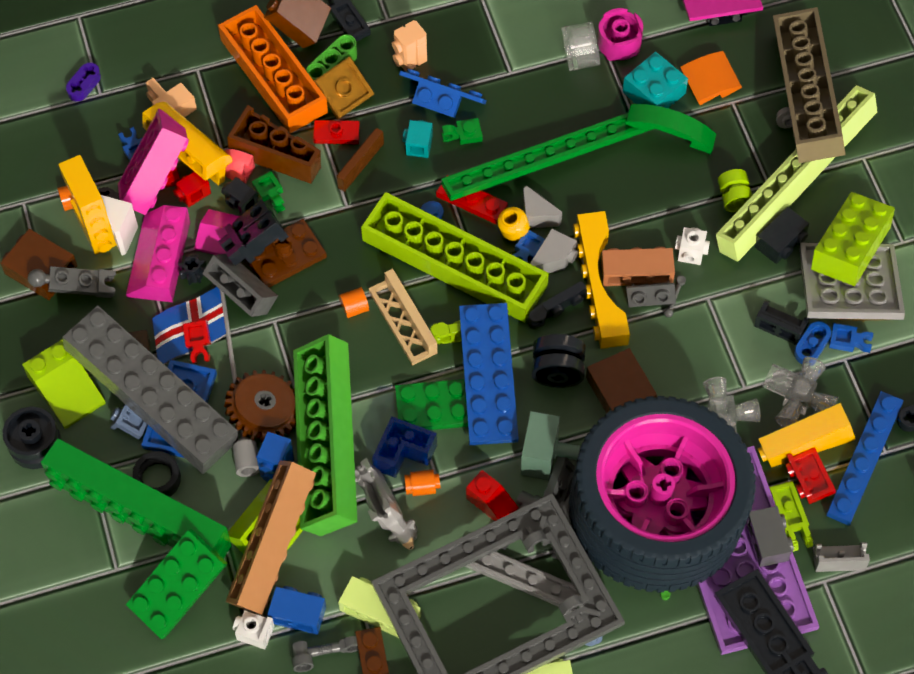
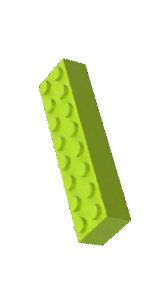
[361,192,549,323]

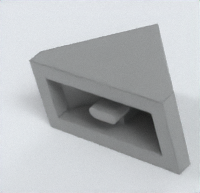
[523,186,562,228]

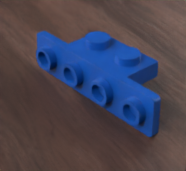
[399,69,487,118]

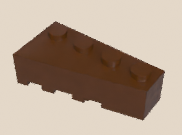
[227,105,321,184]

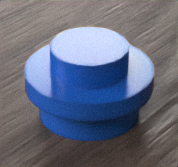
[421,201,443,219]

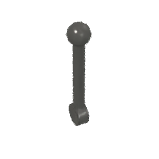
[664,276,686,317]

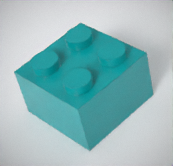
[623,51,688,108]

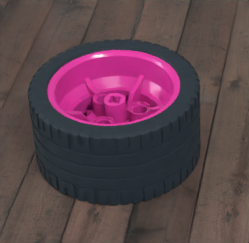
[568,396,756,592]

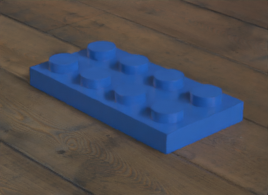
[141,360,217,458]

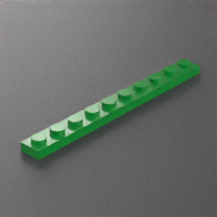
[441,113,655,201]

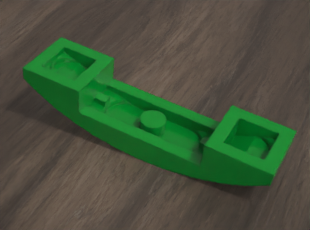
[625,104,716,154]

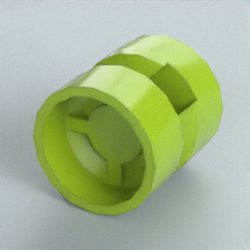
[717,169,753,212]

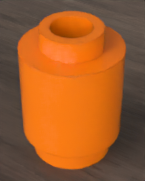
[404,469,440,496]

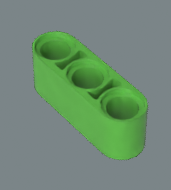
[306,35,357,81]

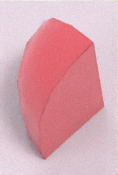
[224,149,255,184]

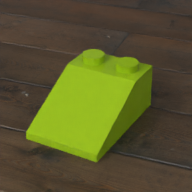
[22,339,106,429]

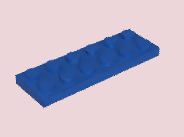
[459,303,519,445]

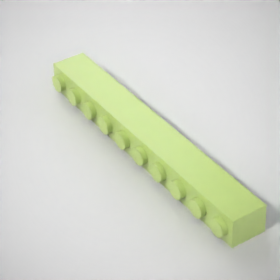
[716,85,877,262]

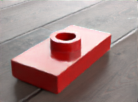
[313,120,360,144]

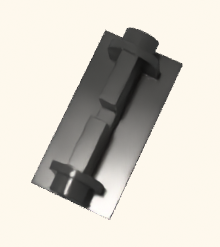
[626,281,676,307]

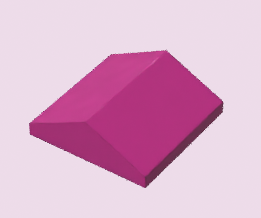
[194,209,240,255]

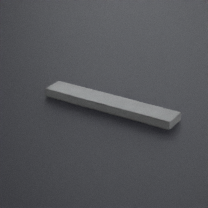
[464,551,579,612]

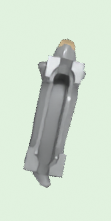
[355,458,418,550]

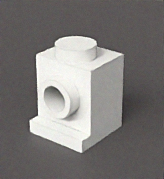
[233,611,275,650]

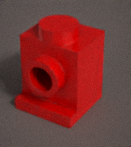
[173,171,211,208]

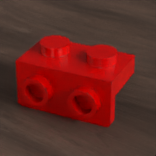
[785,447,836,504]

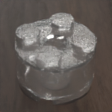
[561,22,600,71]

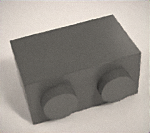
[746,506,794,567]

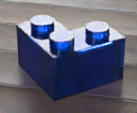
[372,416,437,478]

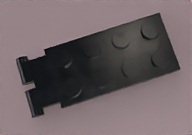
[714,569,828,674]

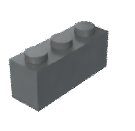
[203,254,278,317]

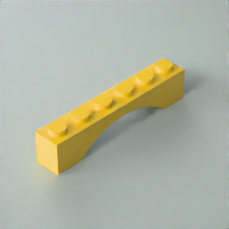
[573,211,630,349]

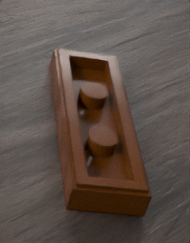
[337,128,384,192]

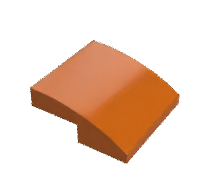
[680,51,742,105]

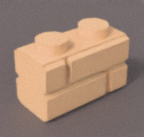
[392,20,427,71]

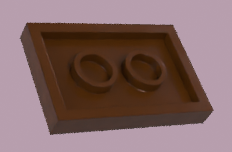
[248,219,327,288]

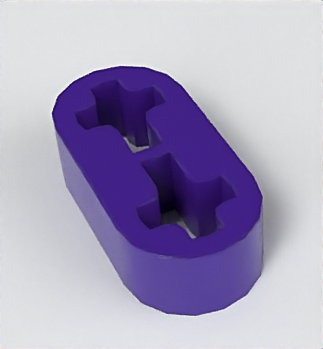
[66,63,101,101]

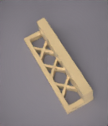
[368,269,438,366]

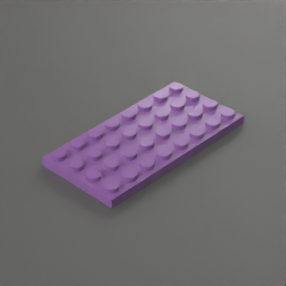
[665,446,819,655]

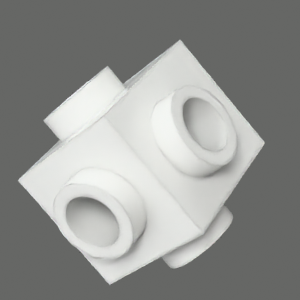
[675,227,710,265]

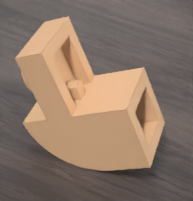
[146,78,197,117]

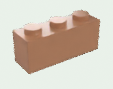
[601,247,675,286]

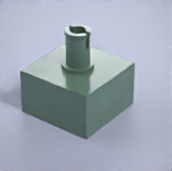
[521,411,580,481]

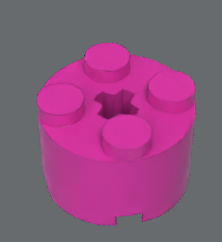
[597,8,643,61]

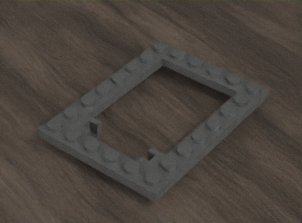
[371,493,625,674]

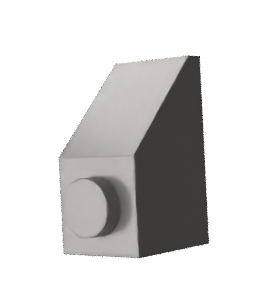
[530,229,578,274]

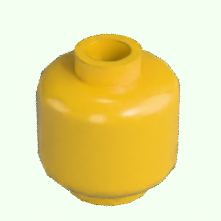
[497,207,530,241]

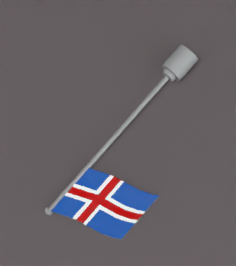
[152,287,260,477]

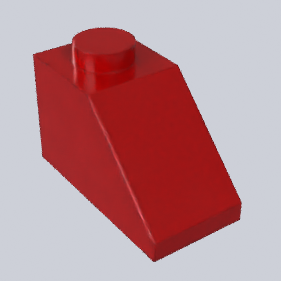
[466,470,519,521]

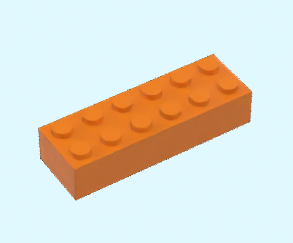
[218,5,328,134]

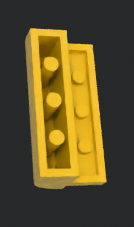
[142,102,232,186]

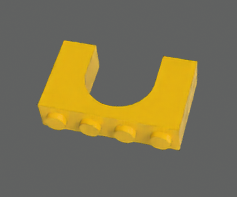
[58,155,117,255]

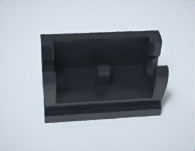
[754,299,809,345]

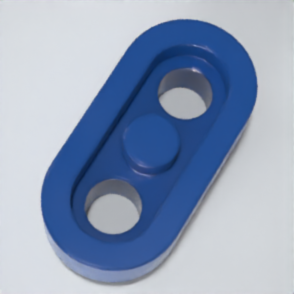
[794,321,831,365]

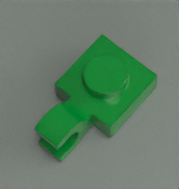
[442,118,483,145]
[251,171,285,214]

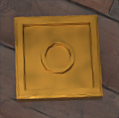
[314,56,374,119]

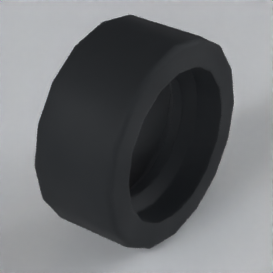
[132,451,181,497]

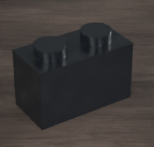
[755,207,809,264]

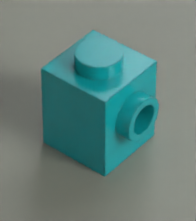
[403,120,433,158]

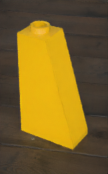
[757,403,856,468]

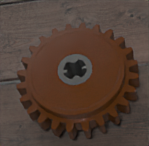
[224,370,296,443]

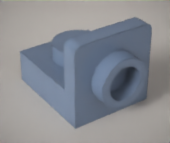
[110,404,148,439]

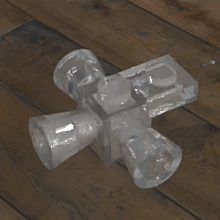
[762,357,839,427]
[703,377,761,434]

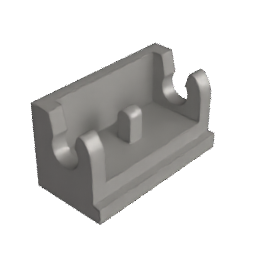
[813,542,870,572]

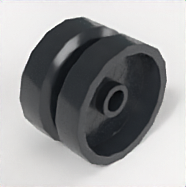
[532,334,586,388]
[2,406,62,469]

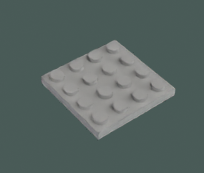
[799,243,905,320]

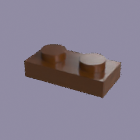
[355,627,389,674]

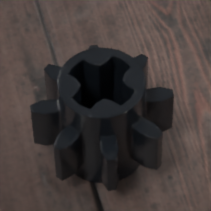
[178,255,207,285]

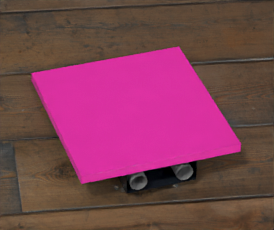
[682,0,763,26]

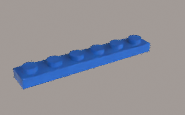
[826,391,904,526]

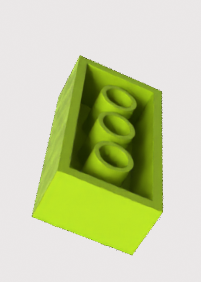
[811,192,895,286]

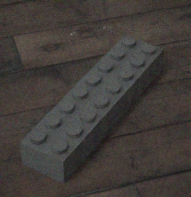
[63,305,238,474]

